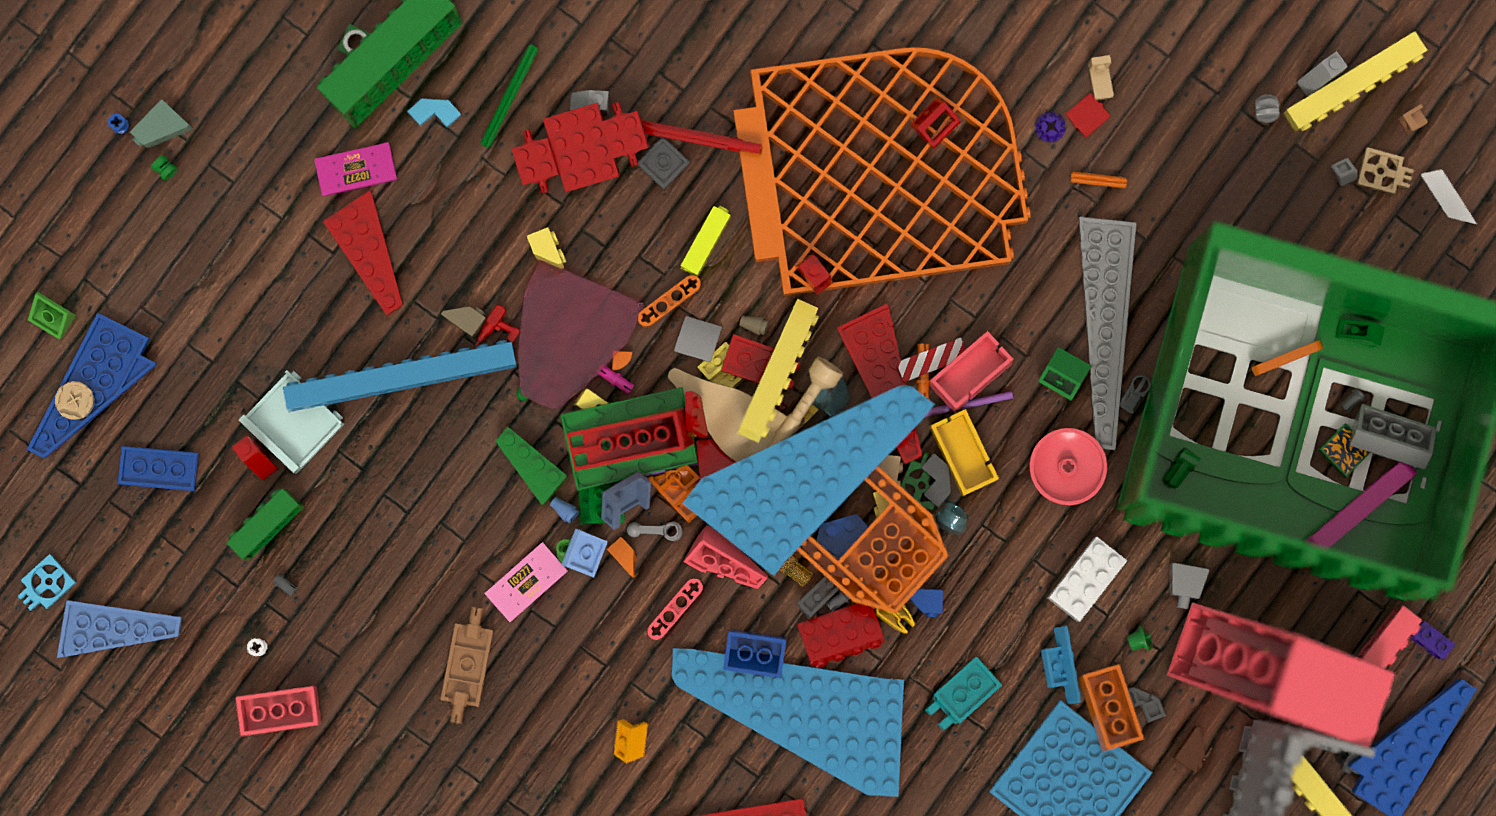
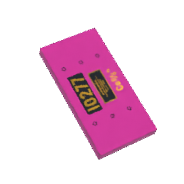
[314,142,397,197]

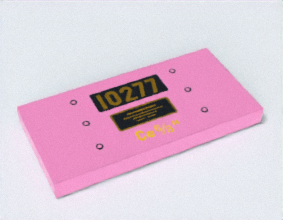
[484,542,568,622]

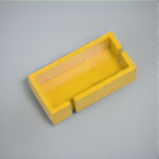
[929,409,999,497]

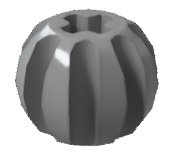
[1255,94,1279,123]

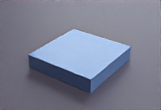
[562,529,608,577]

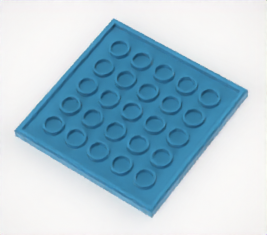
[989,700,1152,816]

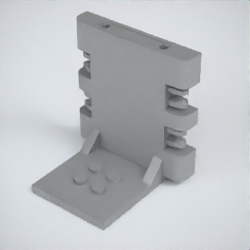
[1223,720,1375,816]

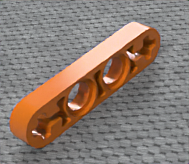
[638,275,701,327]
[1251,340,1324,376]

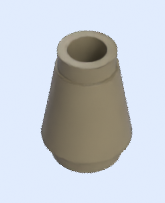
[740,315,769,336]

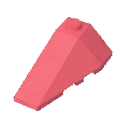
[683,525,768,589]

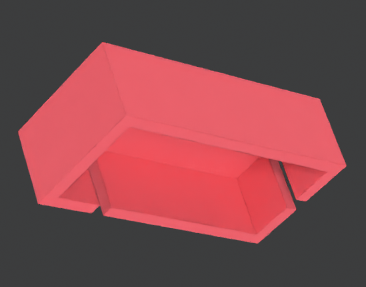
[929,331,1013,413]

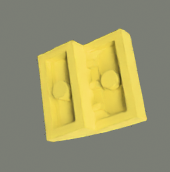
[697,342,745,388]

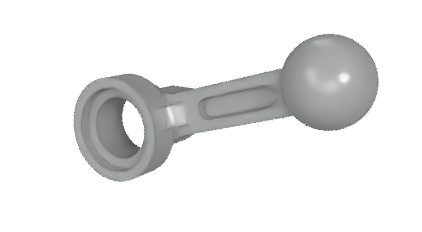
[627,522,683,541]

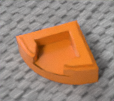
[612,351,633,371]

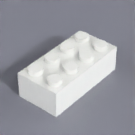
[1047,537,1127,622]

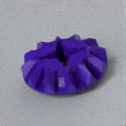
[1035,112,1066,142]

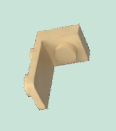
[1088,55,1114,100]

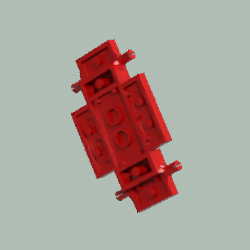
[512,102,649,193]

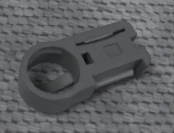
[1119,375,1150,414]

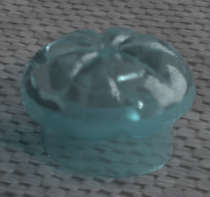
[935,502,969,535]

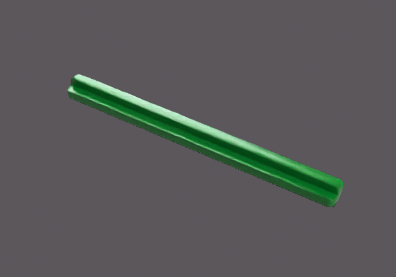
[480,44,538,148]

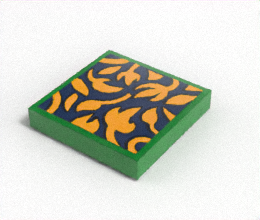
[1318,423,1371,478]

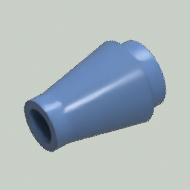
[550,497,579,523]

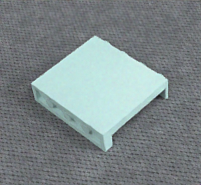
[239,370,344,474]

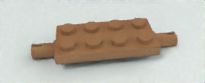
[441,607,494,724]

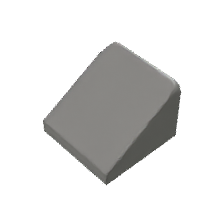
[1331,158,1358,186]

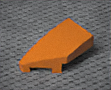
[607,537,637,578]

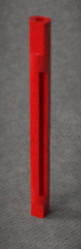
[641,120,763,155]

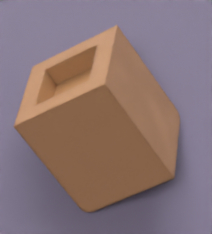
[1398,104,1428,135]

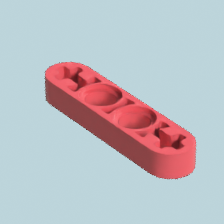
[648,578,703,640]

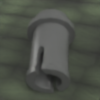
[1340,389,1365,413]
[272,573,298,597]
[826,590,850,612]

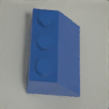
[723,629,787,678]

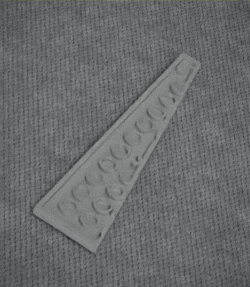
[1079,217,1136,450]

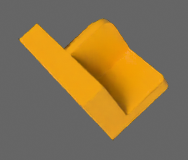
[614,719,648,763]

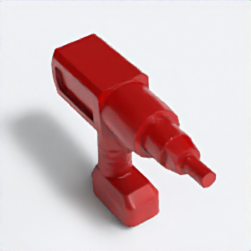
[475,305,521,347]

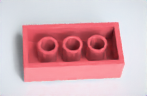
[1355,606,1422,669]
[236,686,322,736]

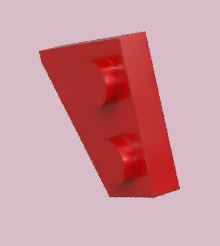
[685,391,708,438]

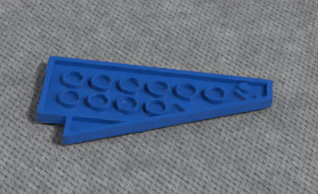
[1347,678,1477,816]

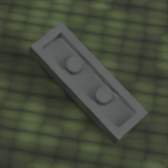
[796,576,839,619]

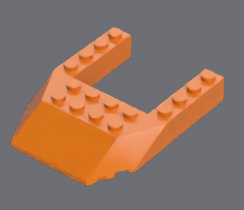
[797,466,948,614]

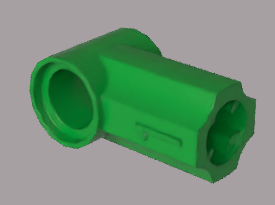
[1164,447,1201,488]

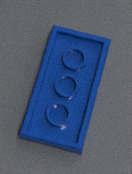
[118,446,199,491]

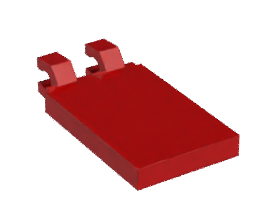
[721,334,800,390]

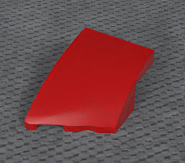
[696,439,737,480]

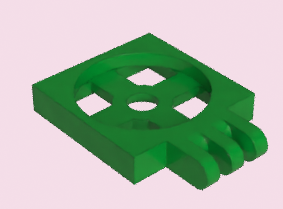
[901,452,943,511]

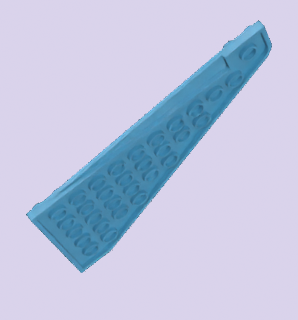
[683,386,934,576]
[672,648,904,797]

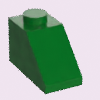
[1336,319,1385,346]

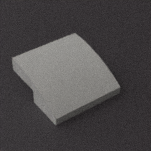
[674,316,722,363]

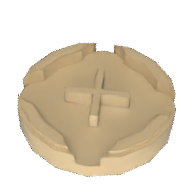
[55,381,95,420]

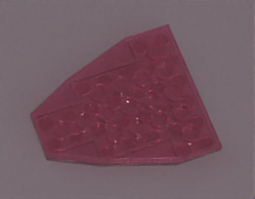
[518,260,645,410]

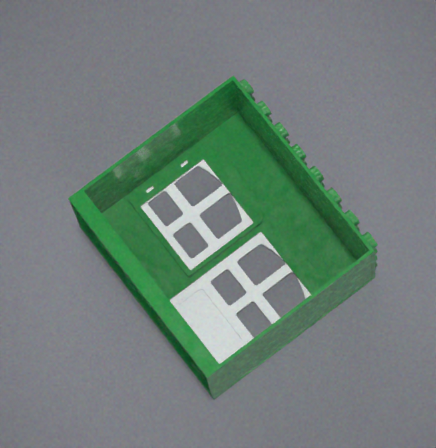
[1116,222,1496,602]

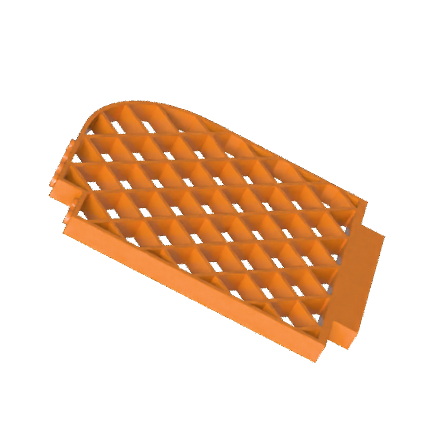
[734,47,1031,297]

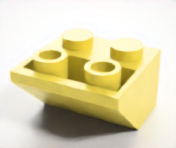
[527,228,566,269]

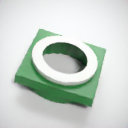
[337,24,371,54]

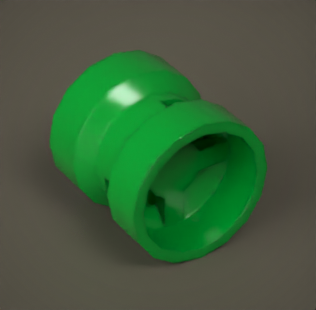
[151,155,178,181]

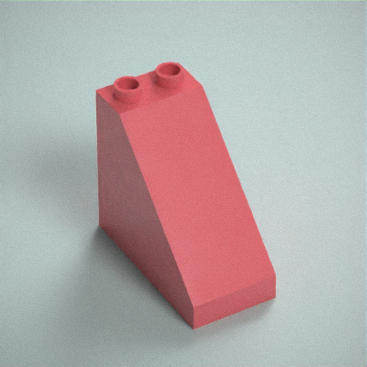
[1167,602,1395,748]

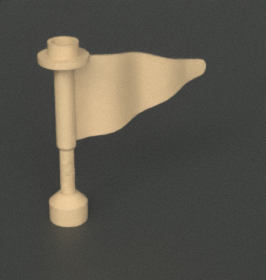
[668,357,843,462]

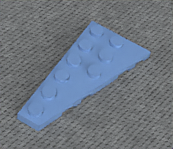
[57,600,183,658]

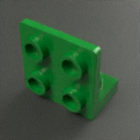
[578,485,625,525]

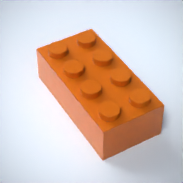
[1078,664,1144,752]

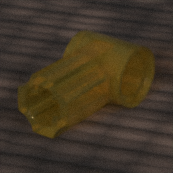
[779,555,813,587]

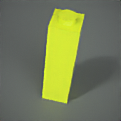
[681,206,731,277]

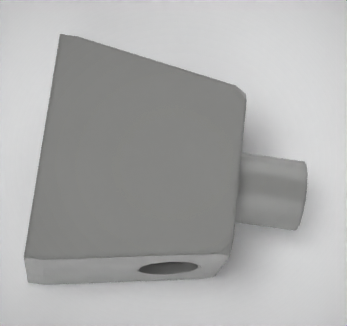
[1169,563,1209,609]

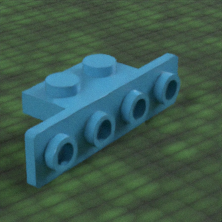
[1041,626,1081,704]

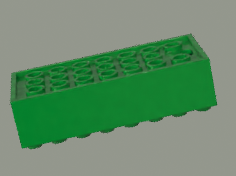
[317,0,463,129]

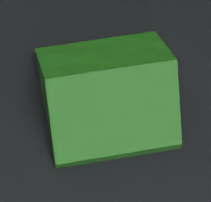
[28,292,76,340]

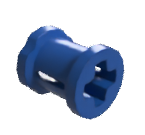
[108,113,129,134]

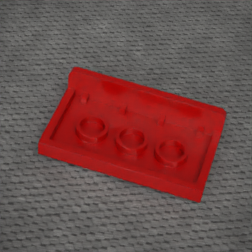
[797,603,884,668]

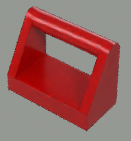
[910,98,961,149]

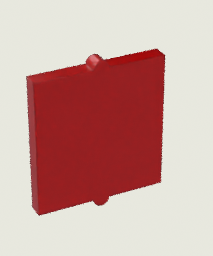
[1065,93,1111,138]

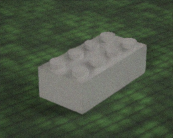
[1350,404,1436,470]

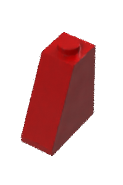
[232,436,278,481]

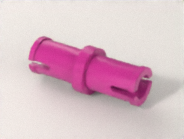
[597,364,635,395]

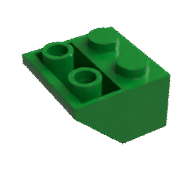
[1038,347,1091,401]

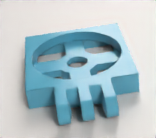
[18,554,77,611]

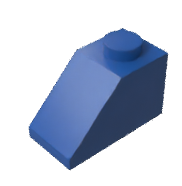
[909,589,943,617]

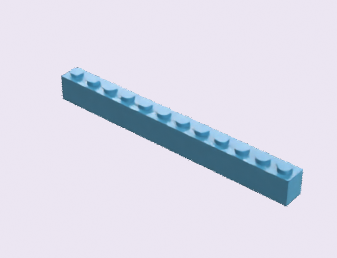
[283,340,516,413]

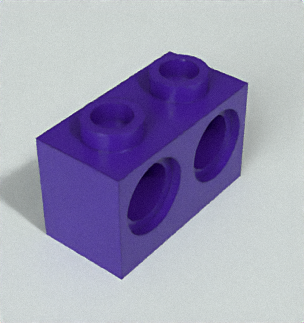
[1409,621,1455,660]

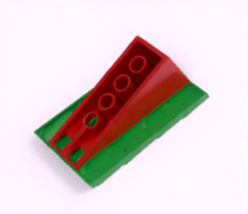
[561,387,698,490]

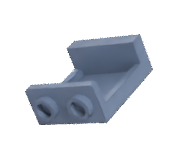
[602,472,651,530]

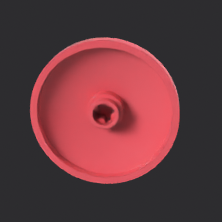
[1029,428,1107,505]

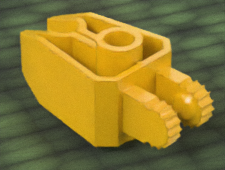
[875,605,915,634]

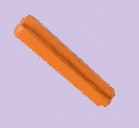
[1070,172,1127,188]

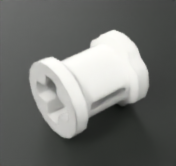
[247,639,268,656]

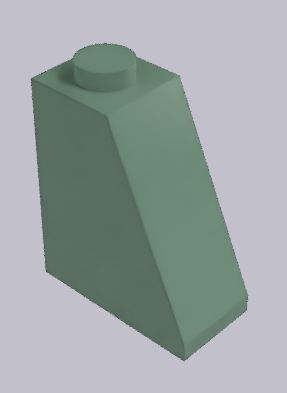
[130,99,193,148]

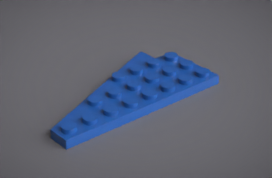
[27,313,157,459]

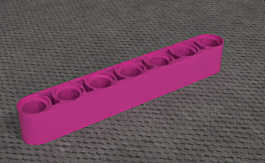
[1304,462,1418,549]

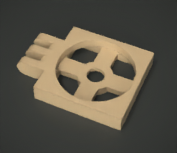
[1356,147,1414,195]

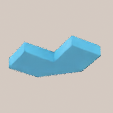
[408,99,462,128]

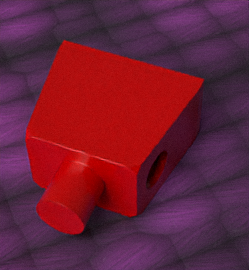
[795,254,833,295]

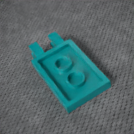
[925,656,1002,730]

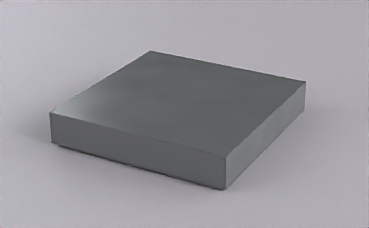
[638,137,690,190]

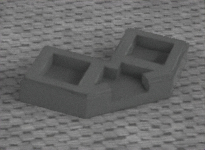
[921,454,951,508]
[1128,687,1166,723]

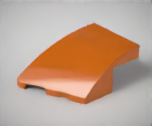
[648,465,700,524]

